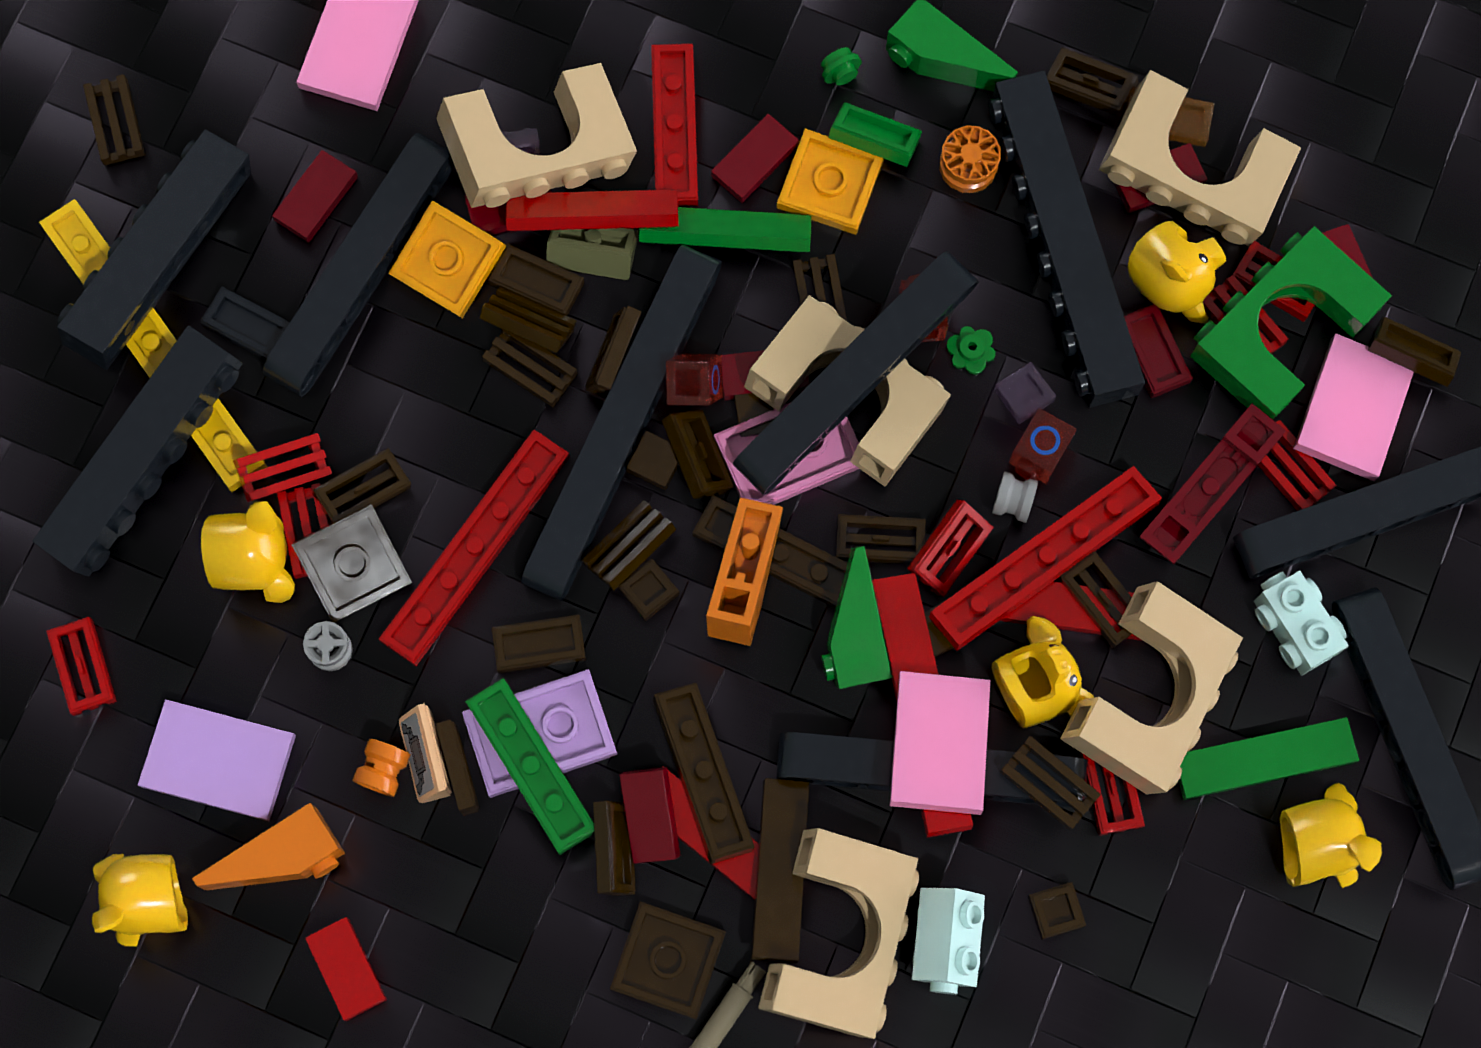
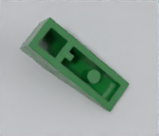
[886,0,1018,92]
[821,546,892,689]

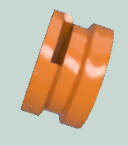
[939,126,1001,193]

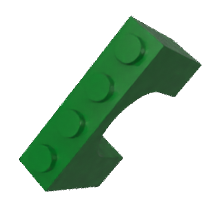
[1190,226,1392,419]

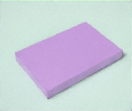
[462,669,617,798]
[138,699,296,821]

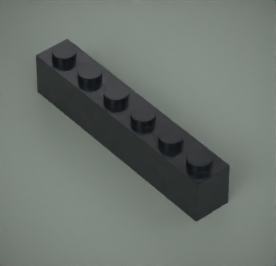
[57,129,251,370]
[32,325,243,577]

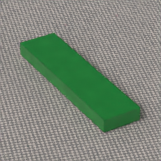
[639,207,812,252]
[465,678,595,855]
[1178,717,1359,800]

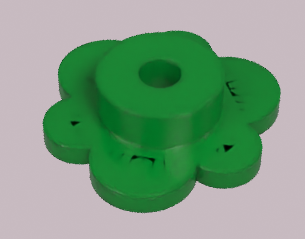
[946,326,996,374]

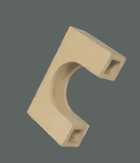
[436,63,637,208]
[1098,70,1301,247]
[744,295,951,486]
[1060,581,1243,794]
[758,828,919,1039]

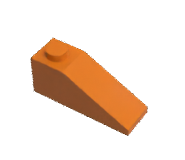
[706,497,783,646]
[192,803,345,890]

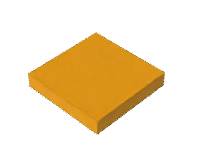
[777,129,884,235]
[388,201,507,319]

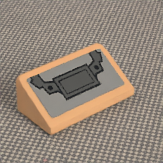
[399,703,452,803]

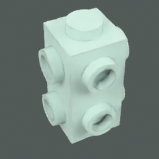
[1254,571,1349,676]
[912,888,985,994]

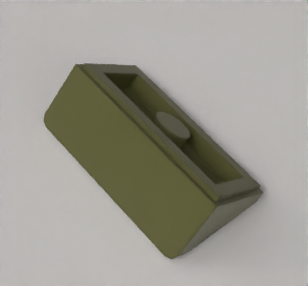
[546,228,639,280]

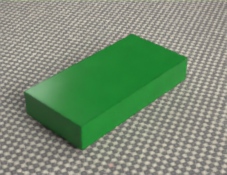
[828,102,922,167]

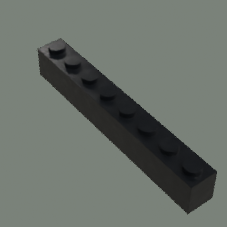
[988,70,1145,408]

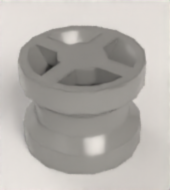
[992,471,1038,523]
[303,621,353,671]

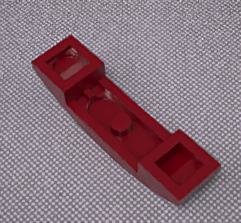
[1140,404,1286,565]

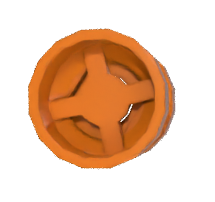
[352,739,411,797]

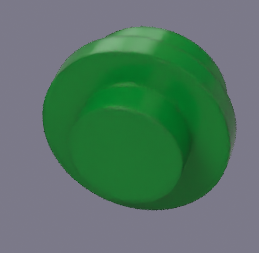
[821,47,862,85]

